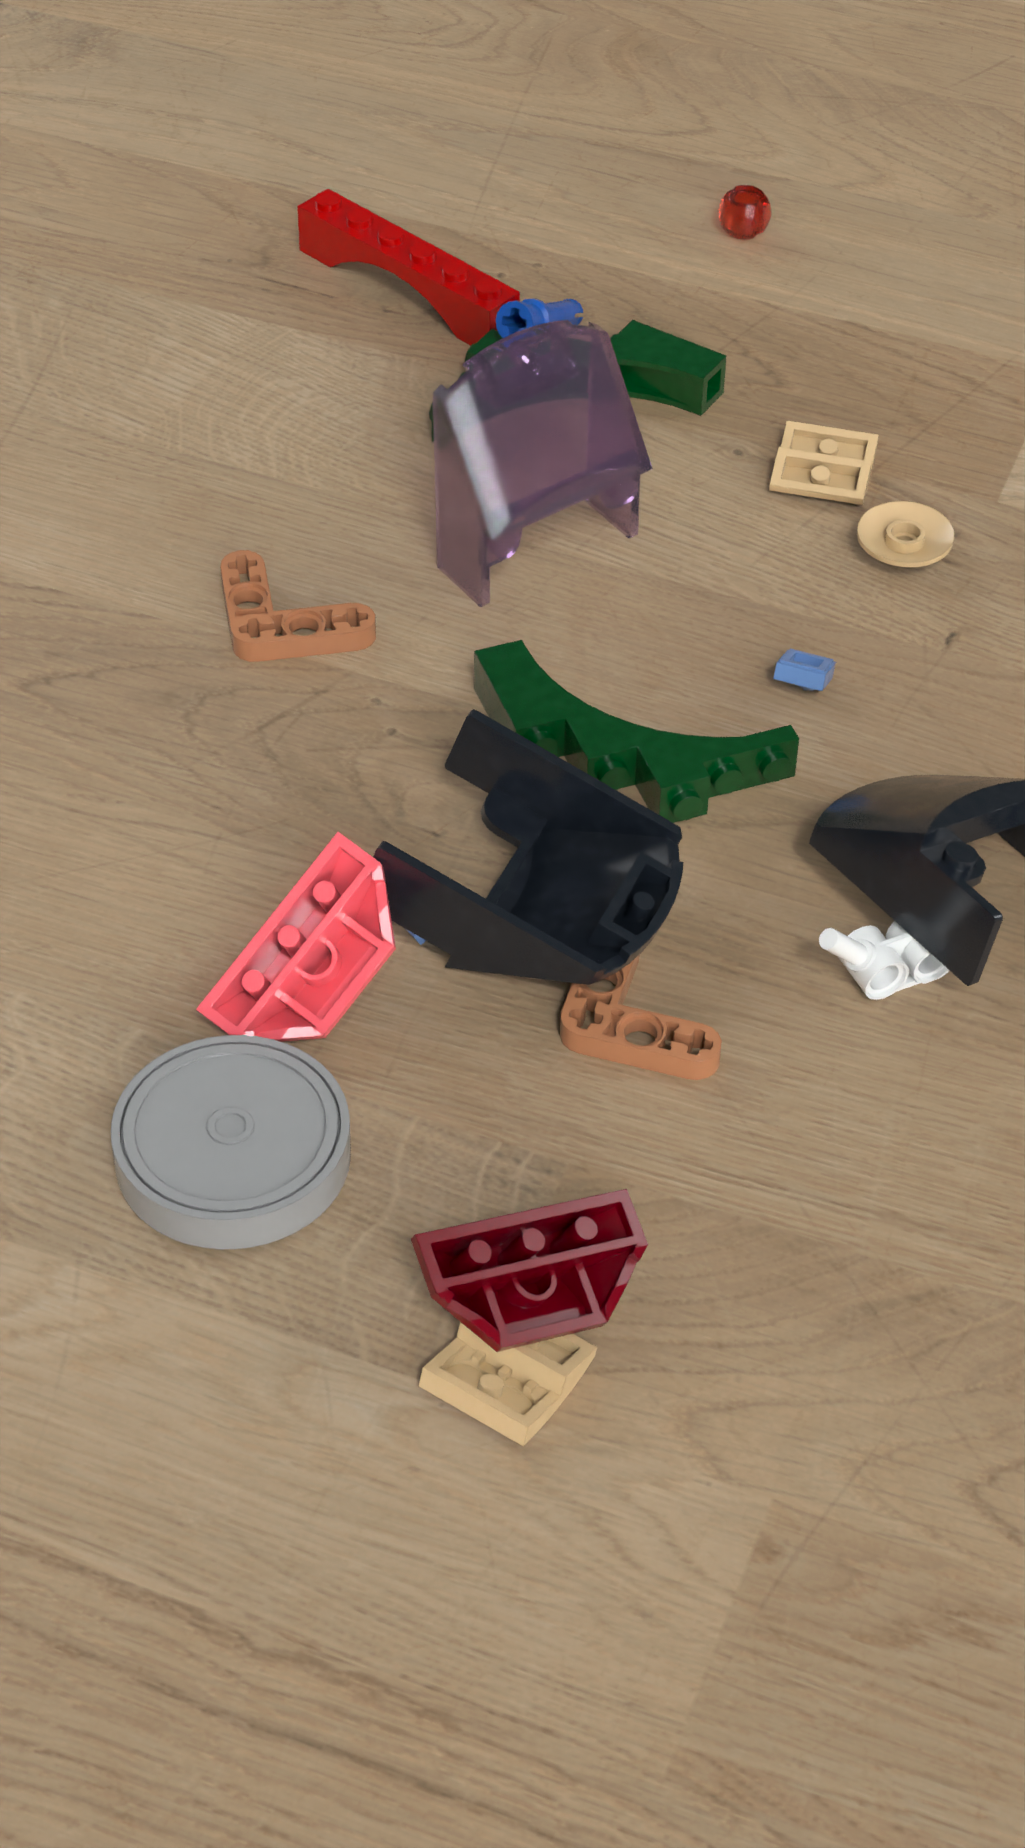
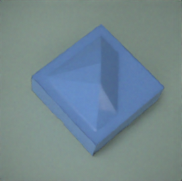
[773,649,836,691]

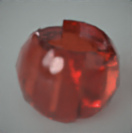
[717,185,772,240]

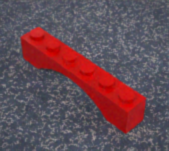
[297,189,520,346]

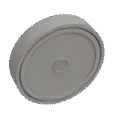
[111,1035,351,1249]

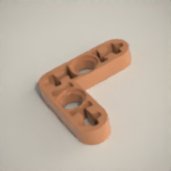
[220,550,376,662]
[560,955,722,1080]

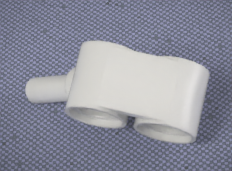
[819,921,949,1000]

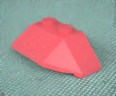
[196,832,396,1042]

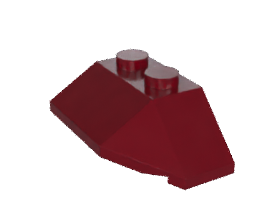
[411,1189,648,1352]

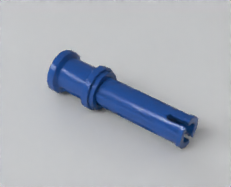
[495,298,583,343]

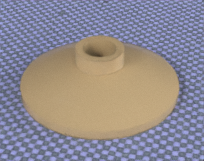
[857,501,954,567]

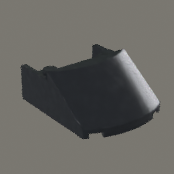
[373,709,684,985]
[809,775,1025,986]

